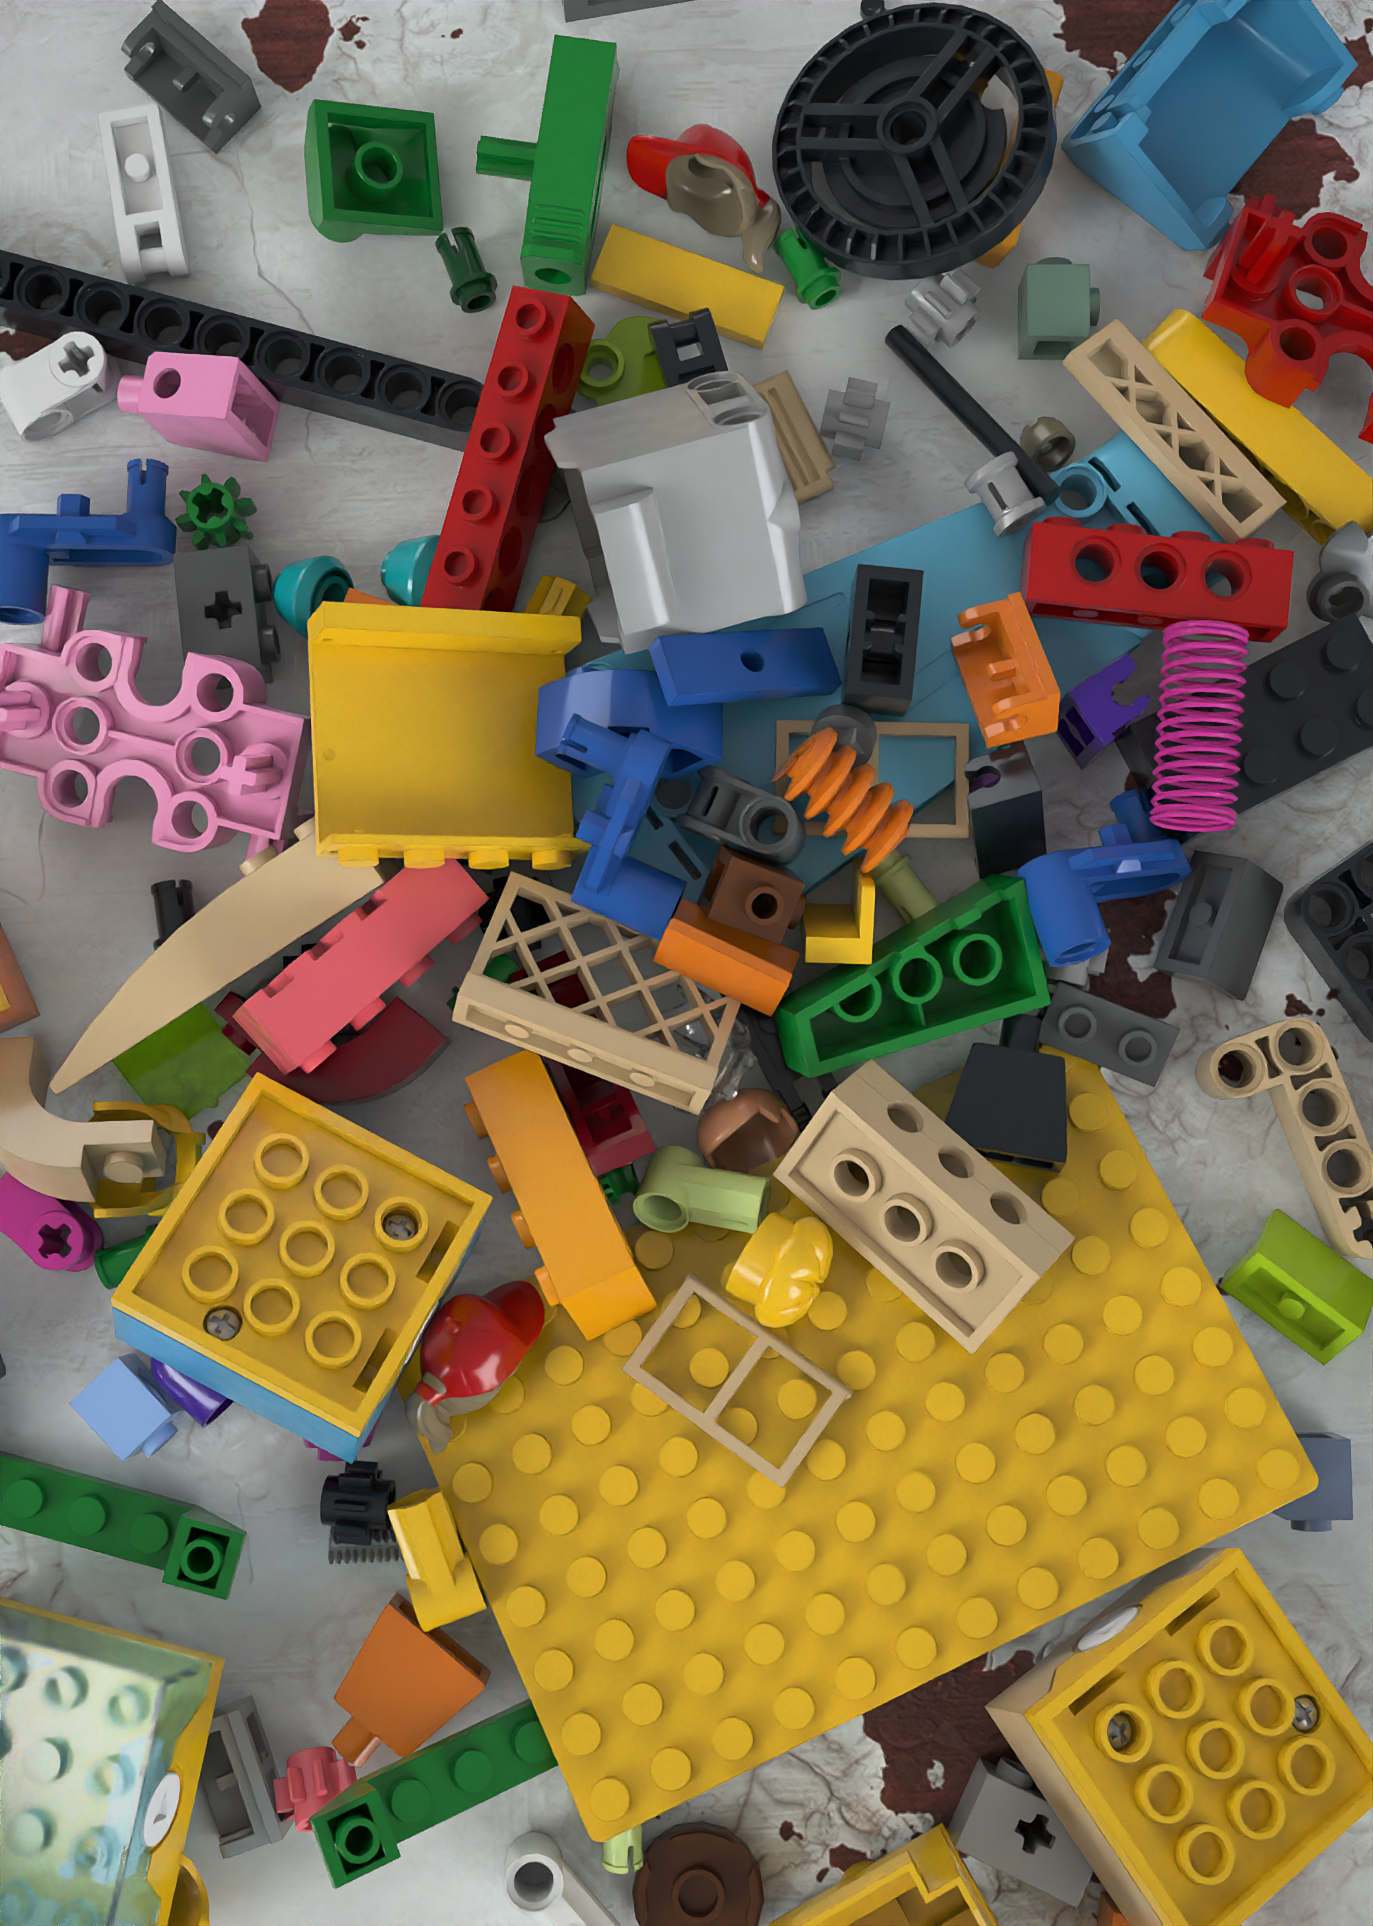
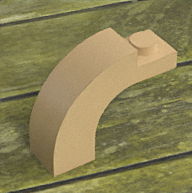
[0,1037,167,1202]

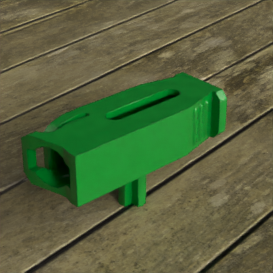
[476,34,620,296]

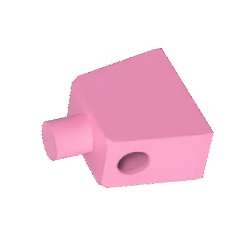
[117,352,280,462]

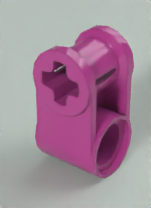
[0,1171,105,1272]

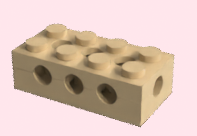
[773,1059,1075,1355]

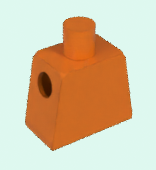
[332,1592,491,1767]

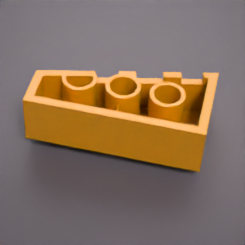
[463,1049,659,1341]

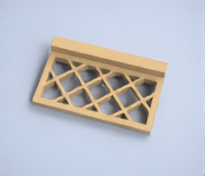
[452,871,741,1115]

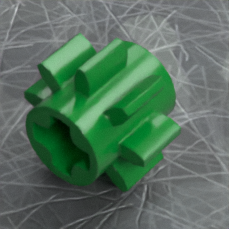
[175,473,257,551]

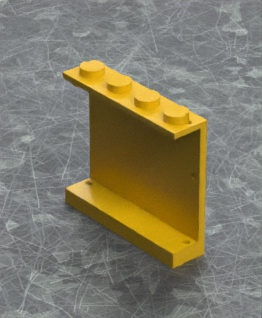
[307,601,591,870]

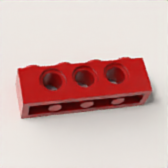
[1019,517,1294,643]

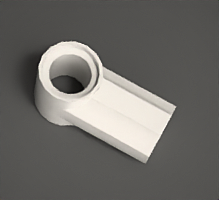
[503,1832,621,1926]

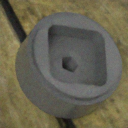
[809,704,877,770]

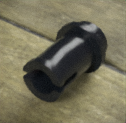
[150,879,195,951]

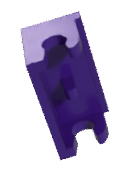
[1056,653,1150,770]

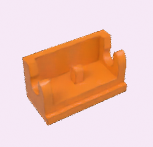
[950,591,1060,748]

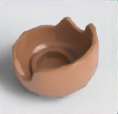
[697,1088,800,1174]

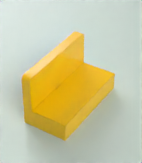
[800,857,875,964]

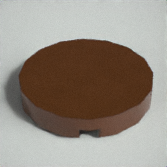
[632,1821,764,1926]

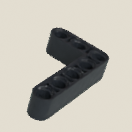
[1284,838,1373,1043]

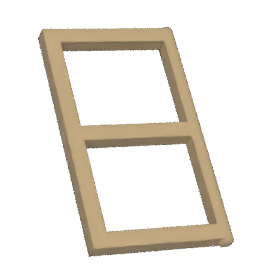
[771,719,971,839]
[621,1273,852,1489]

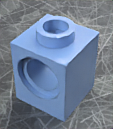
[69,1352,184,1462]

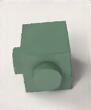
[1018,257,1100,360]

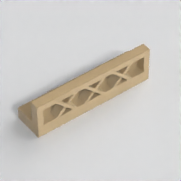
[1062,318,1287,544]

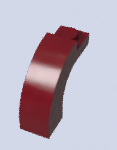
[508,950,656,1177]
[214,991,452,1106]

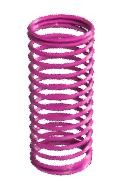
[1149,620,1250,832]

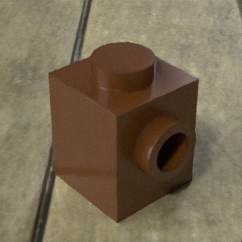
[697,844,806,945]

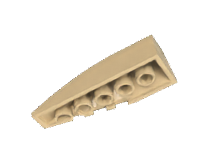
[49,816,402,1096]

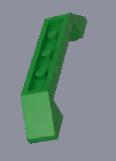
[0,1451,247,1600]
[309,1698,558,1889]

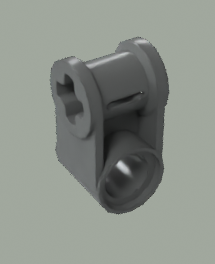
[675,765,807,864]

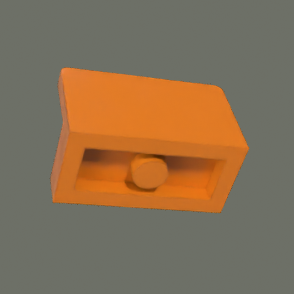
[653,898,801,1017]

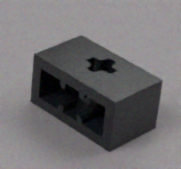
[840,564,924,717]

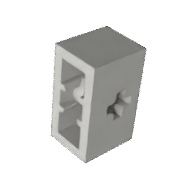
[947,1757,1093,1908]

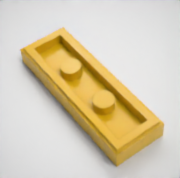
[590,223,785,350]

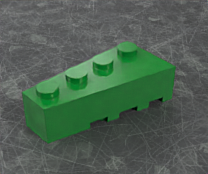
[773,873,1051,1078]

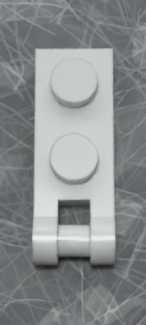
[97,102,191,285]

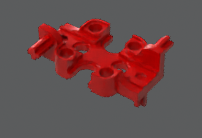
[1201,193,1373,444]

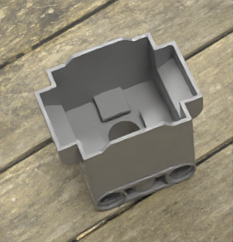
[544,371,807,655]

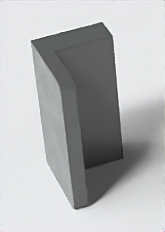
[1153,850,1284,1001]

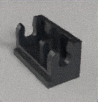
[964,740,1047,879]

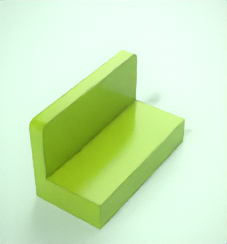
[1220,1209,1373,1366]

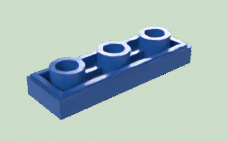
[648,627,843,706]

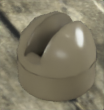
[1020,416,1076,473]

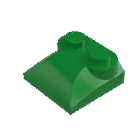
[304,99,443,243]

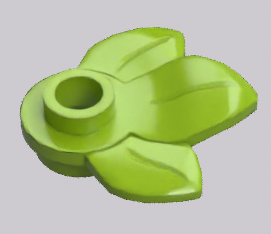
[576,316,665,407]

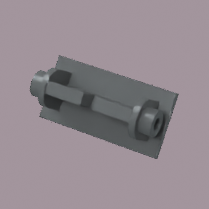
[1039,981,1180,1087]

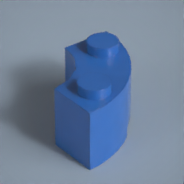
[535,667,723,781]

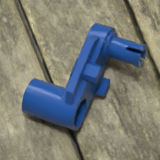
[0,459,177,625]
[557,713,687,942]
[1016,788,1192,967]

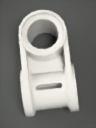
[0,332,123,443]

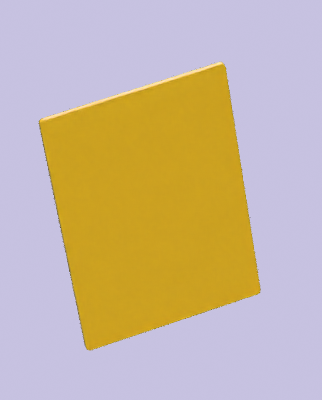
[396,1042,1319,1842]

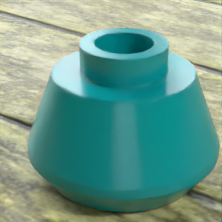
[380,535,440,607]
[272,555,354,639]

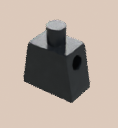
[945,1014,1067,1173]

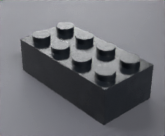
[1114,611,1373,846]

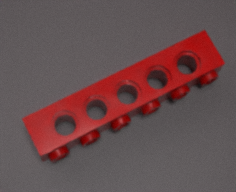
[419,285,595,612]

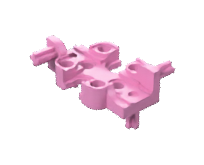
[0,584,315,878]

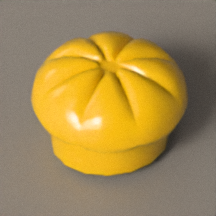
[726,1212,833,1328]

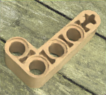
[1195,1017,1373,1260]

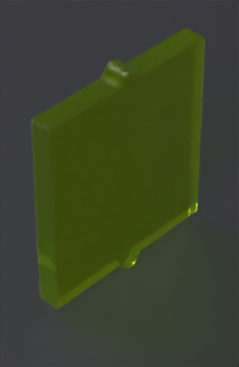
[112,1002,250,1135]

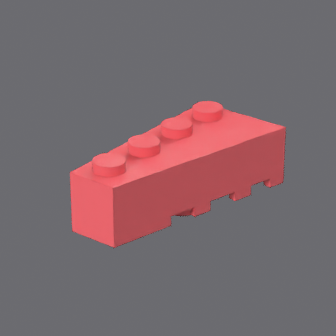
[232,858,490,1075]

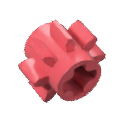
[272,1747,357,1832]

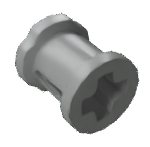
[964,451,1047,538]

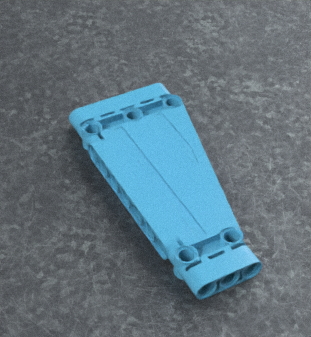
[571,430,1226,906]

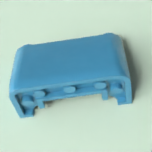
[1061,0,1359,251]

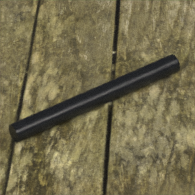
[885,325,1062,506]

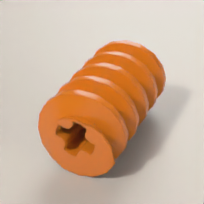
[769,727,913,874]

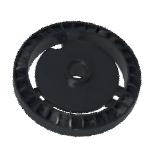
[772,2,1057,280]

